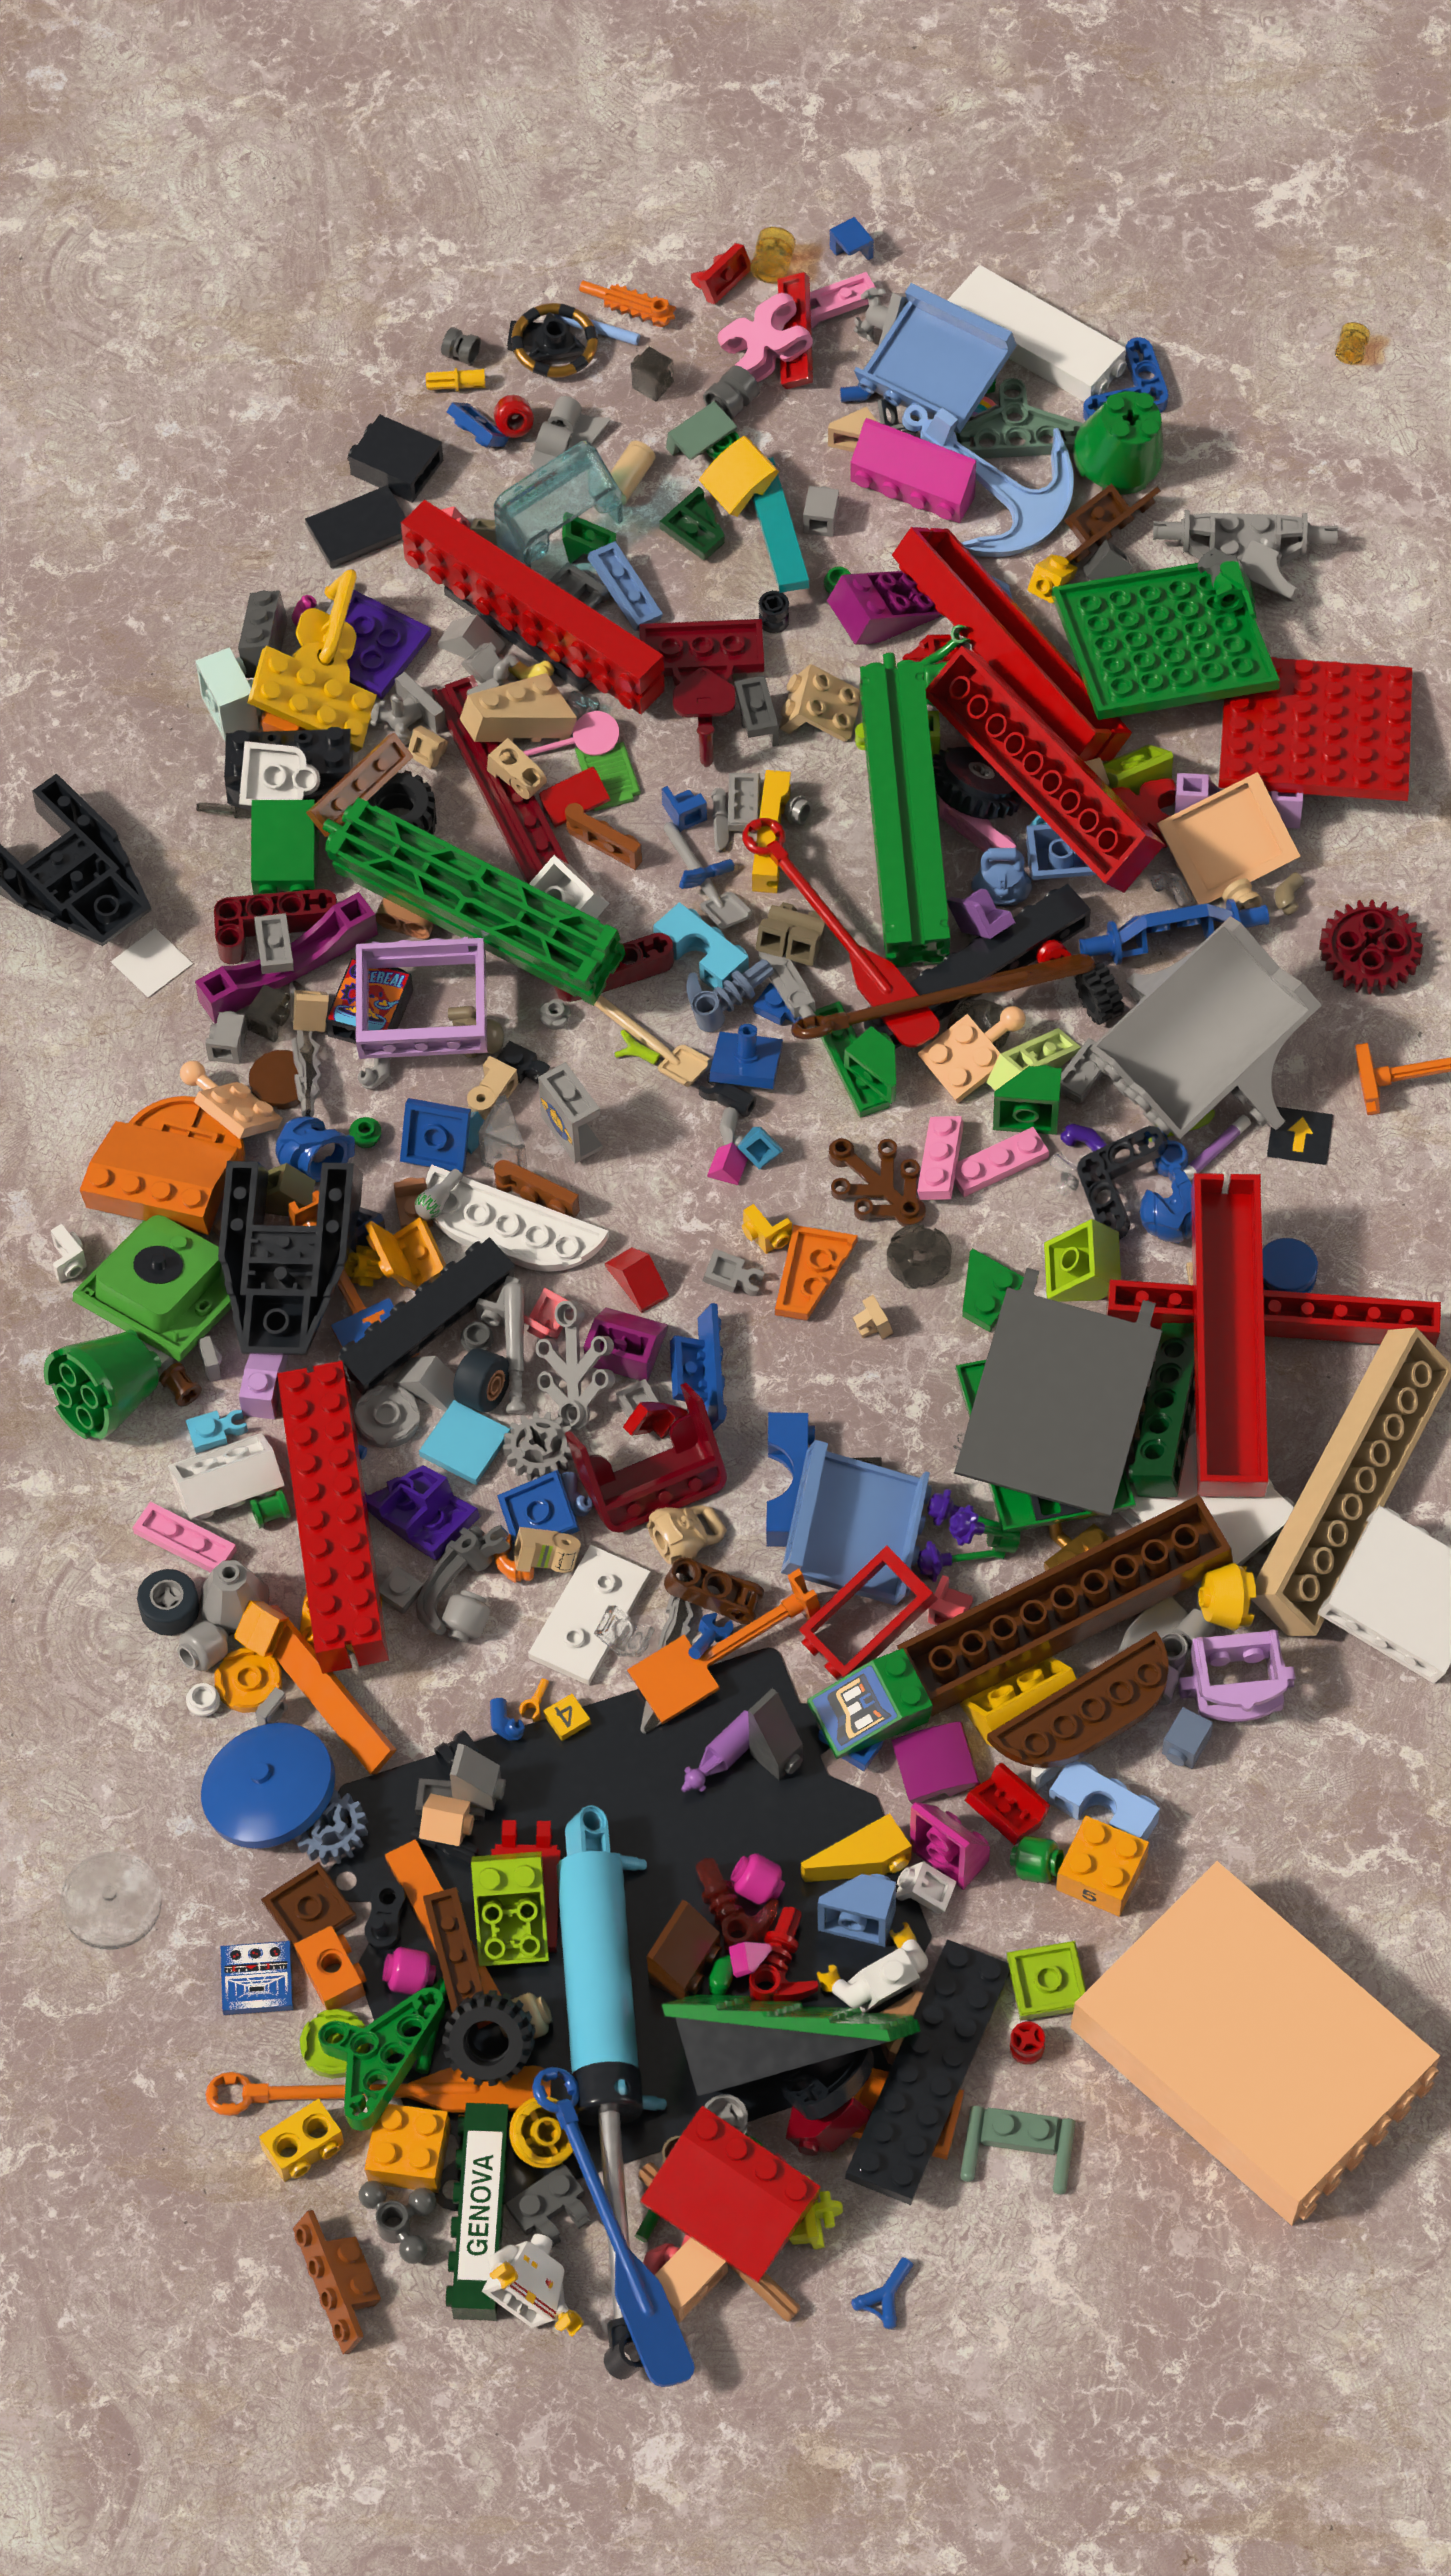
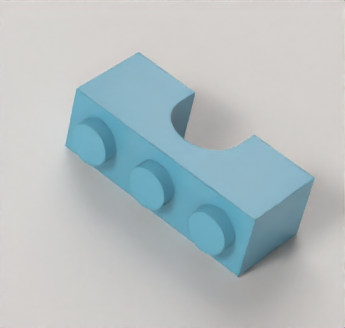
[653,902,749,990]

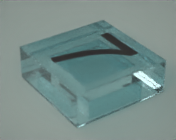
[566,691,600,722]

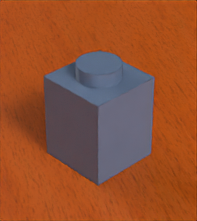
[1162,1707,1213,1769]

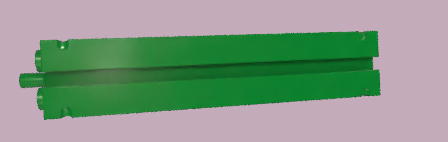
[860,652,950,968]
[323,797,626,1006]

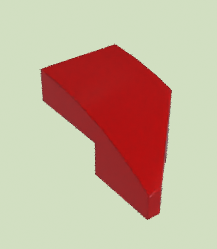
[623,1402,689,1439]

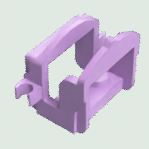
[1178,1630,1296,1722]

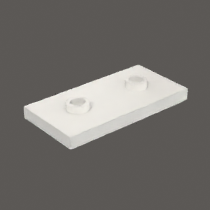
[528,1545,651,1686]

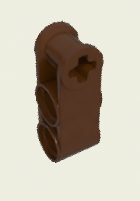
[664,1557,764,1625]

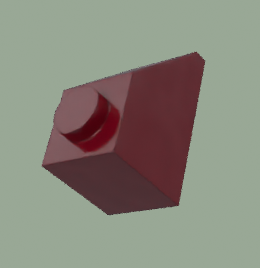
[786,2097,872,2156]

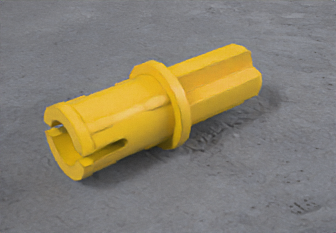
[426,368,485,392]

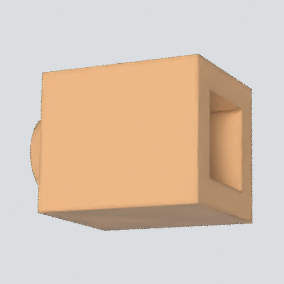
[419,1794,474,1846]

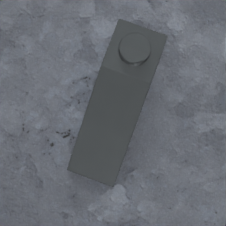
[748,1688,803,1780]

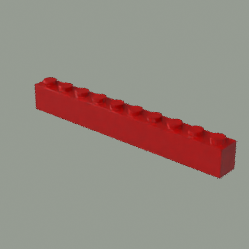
[1106,1279,1441,1347]

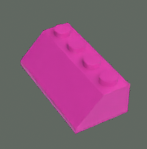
[850,418,976,524]

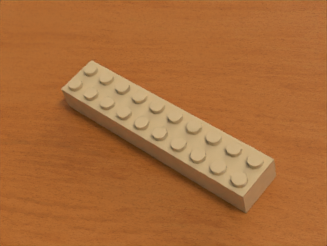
[1251,1328,1451,1636]

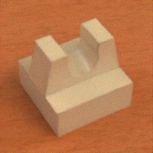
[408,725,449,769]
[853,1295,893,1339]

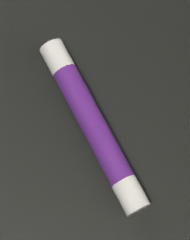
[1183,1115,1251,1181]

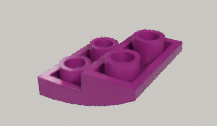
[891,1722,980,1804]

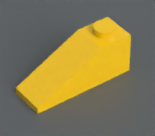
[801,1813,912,1882]

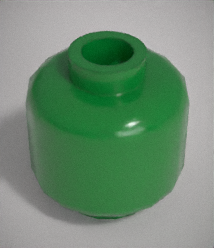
[1010,1836,1064,1884]

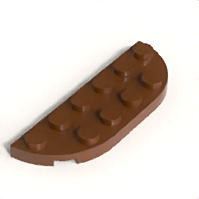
[987,1631,1169,1768]

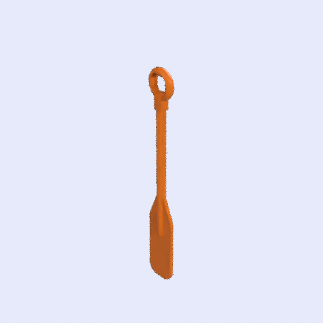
[205,2066,551,2116]

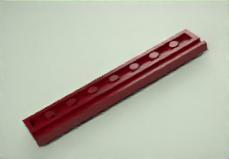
[432,675,569,884]

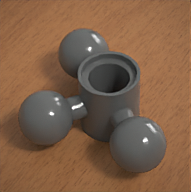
[358,2180,437,2264]

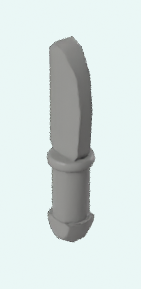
[711,788,729,852]

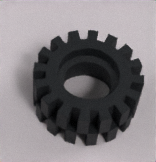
[1074,962,1124,1025]

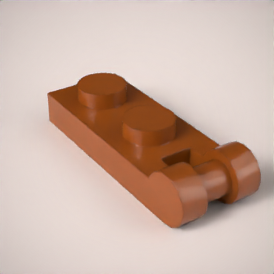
[565,803,642,870]
[494,1160,580,1218]

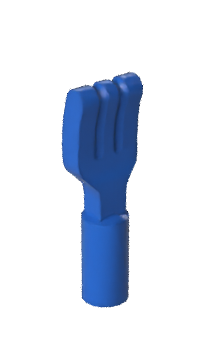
[679,859,735,889]

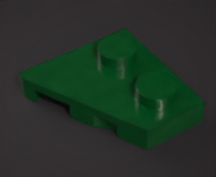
[659,486,725,561]

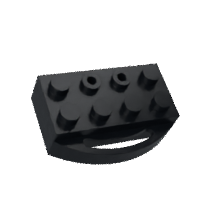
[224,727,353,811]

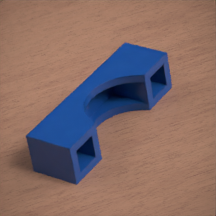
[766,1412,815,1547]

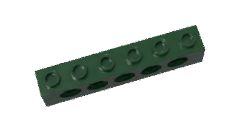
[1129,1323,1195,1497]

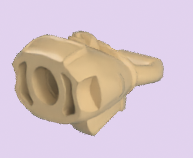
[647,1505,727,1565]

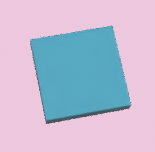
[419,1400,511,1485]

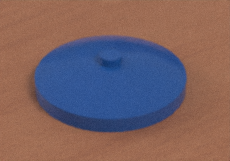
[201,1723,335,1849]

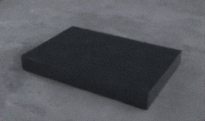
[305,485,406,568]

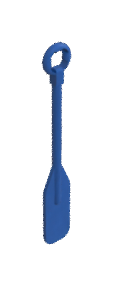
[532,2067,695,2387]

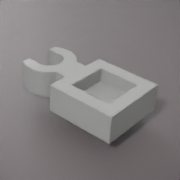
[702,1248,765,1296]

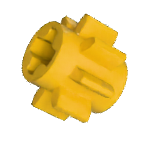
[344,1245,383,1287]

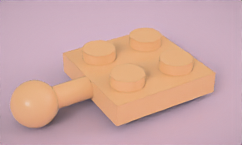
[917,1006,1026,1104]
[180,1060,283,1139]

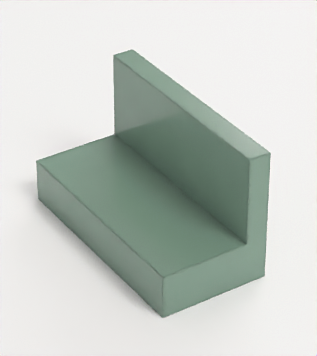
[666,401,737,461]

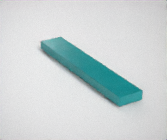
[752,457,810,593]

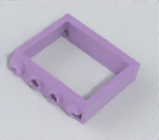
[356,937,487,1059]

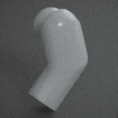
[358,1058,391,1089]

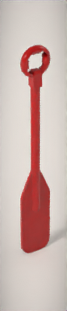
[742,818,940,1048]

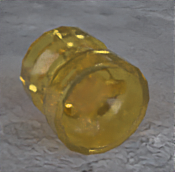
[1335,322,1370,365]

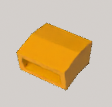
[233,1600,289,1657]

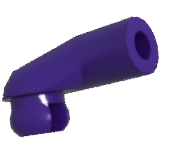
[1060,1123,1108,1151]

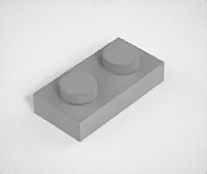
[254,913,294,974]

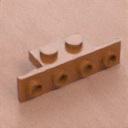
[293,2210,381,2355]

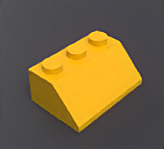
[959,1657,1076,1749]

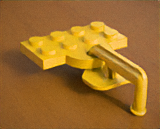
[247,569,377,752]

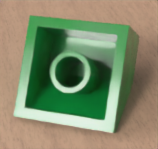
[993,1065,1062,1135]

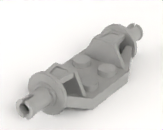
[1153,510,1338,567]

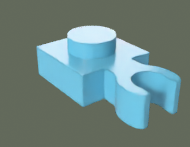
[186,1410,248,1454]

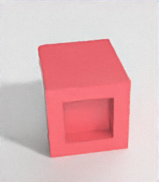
[928,1575,973,1626]

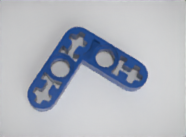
[1083,337,1168,421]

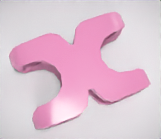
[718,293,813,383]

